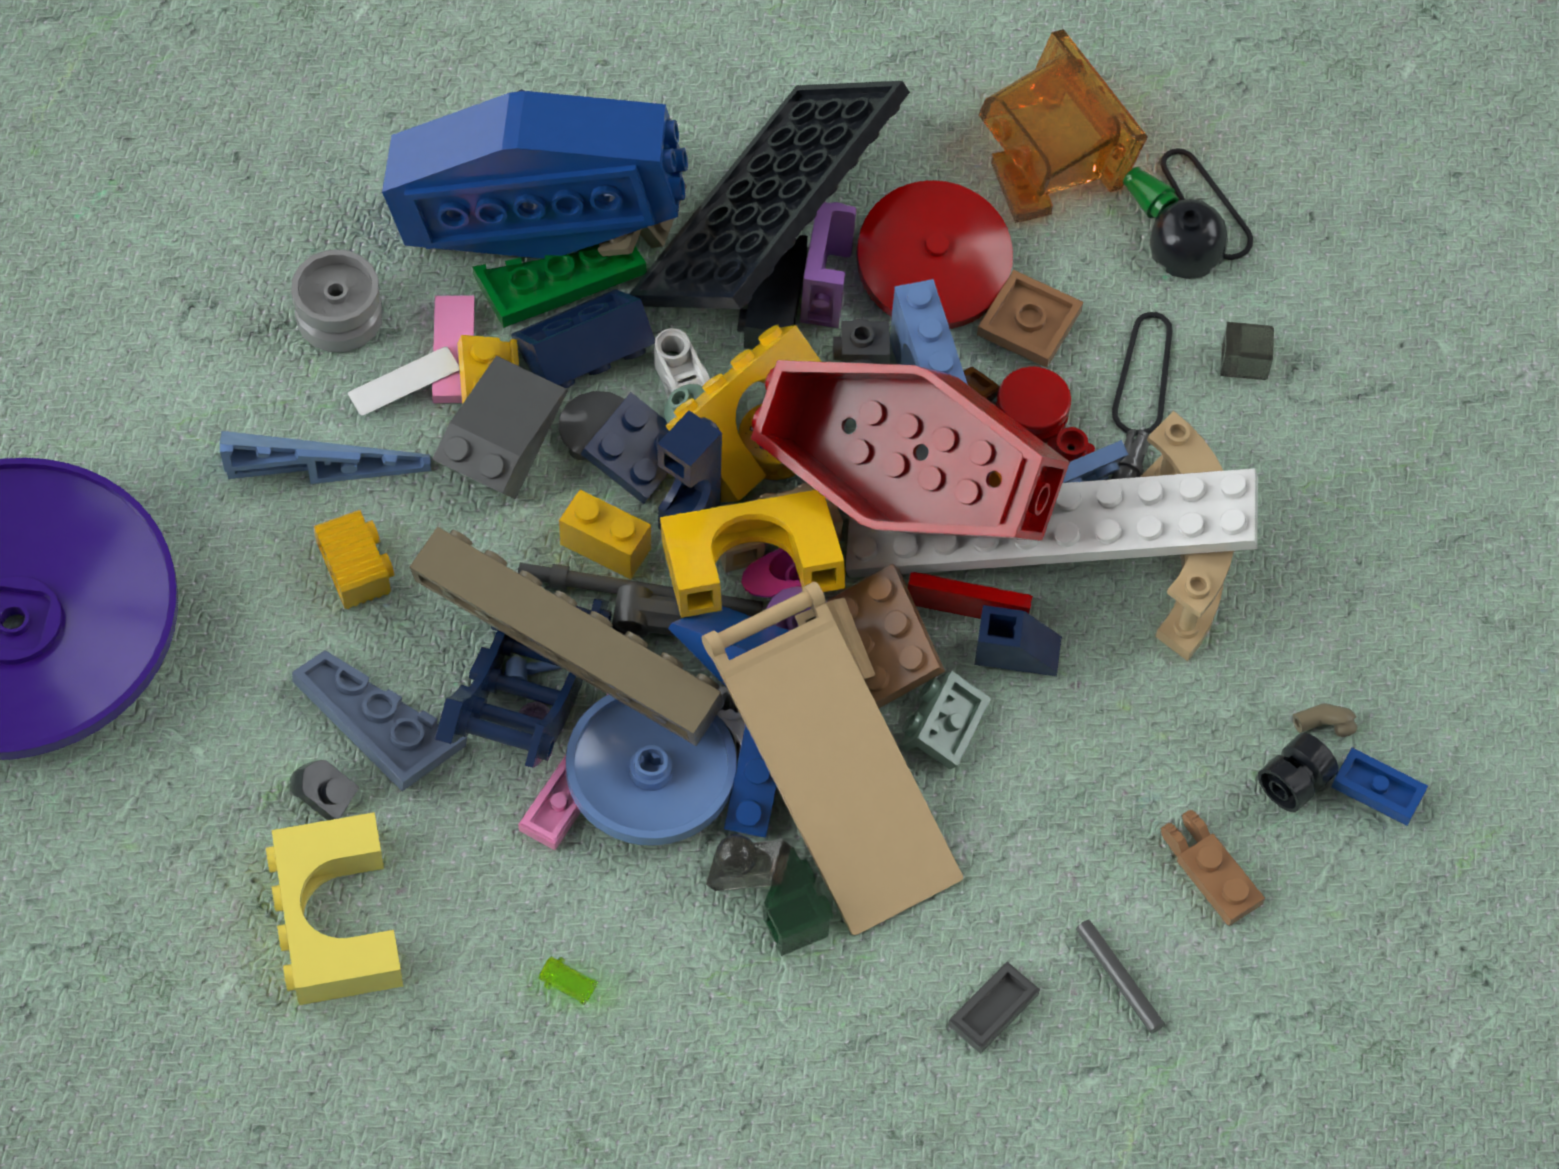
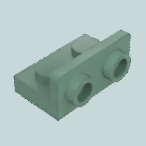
[899,671,991,769]

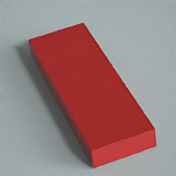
[908,572,1033,619]

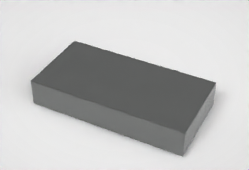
[948,961,1040,1054]

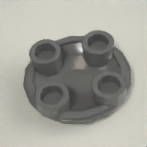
[558,391,624,460]

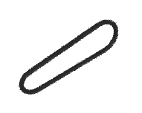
[1160,148,1253,260]
[1112,312,1172,436]

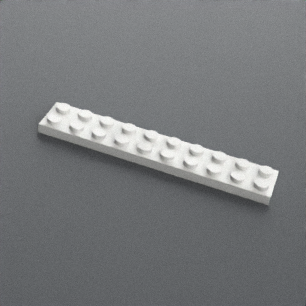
[845,468,1258,578]

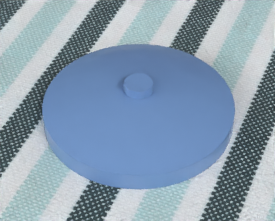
[566,695,737,846]

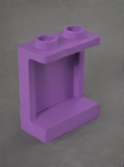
[800,202,857,328]

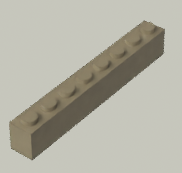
[410,526,724,746]

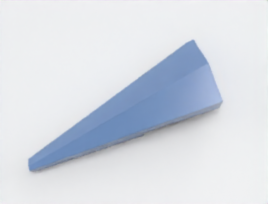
[220,431,432,484]

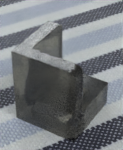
[1220,322,1274,380]

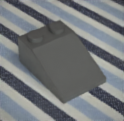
[432,356,568,499]

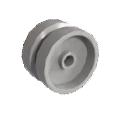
[291,250,383,352]

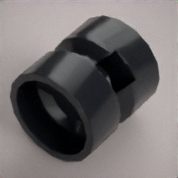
[1258,732,1339,812]

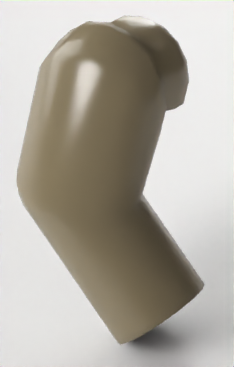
[1293,703,1358,737]

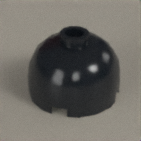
[1150,199,1228,279]

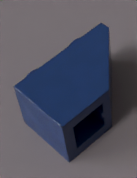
[974,605,1062,677]

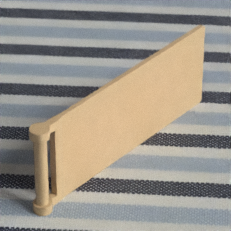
[701,582,963,936]

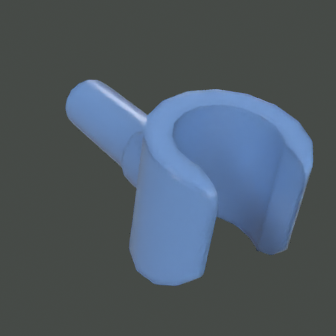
[504,656,561,681]

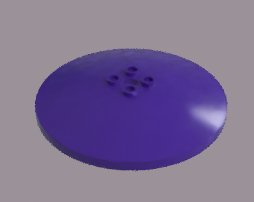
[0,457,178,760]

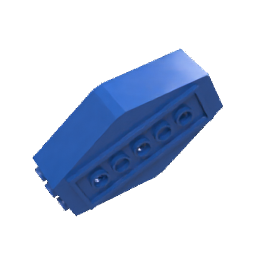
[382,91,688,259]

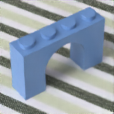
[890,279,968,385]

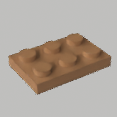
[827,564,945,708]

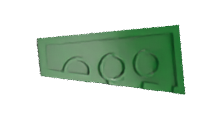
[472,243,647,328]

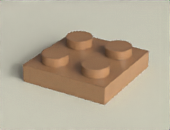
[977,270,1083,368]

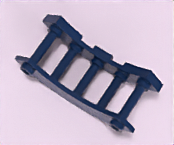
[435,599,612,768]

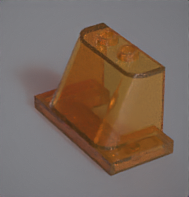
[978,29,1148,196]

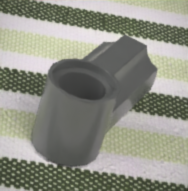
[612,584,681,638]

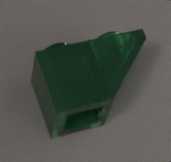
[763,847,833,956]

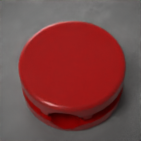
[996,366,1071,443]

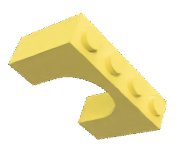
[266,812,404,1005]

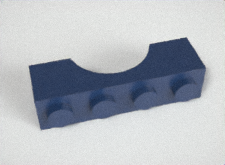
[657,410,722,530]

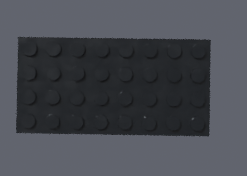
[629,81,910,309]

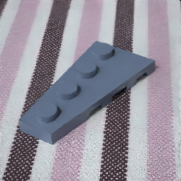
[292,650,467,791]

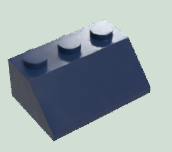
[511,289,655,388]

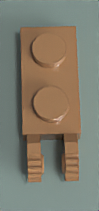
[1160,809,1265,926]

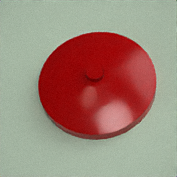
[856,180,1013,329]

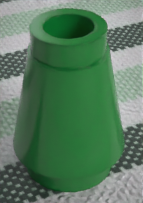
[1123,167,1179,219]

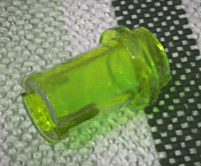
[538,956,598,1005]

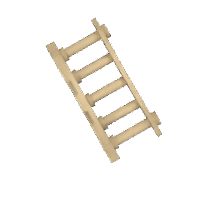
[1140,411,1234,661]

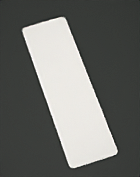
[348,347,459,416]

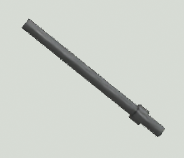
[518,562,763,616]

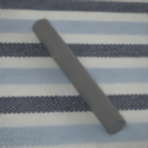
[1076,919,1165,1034]

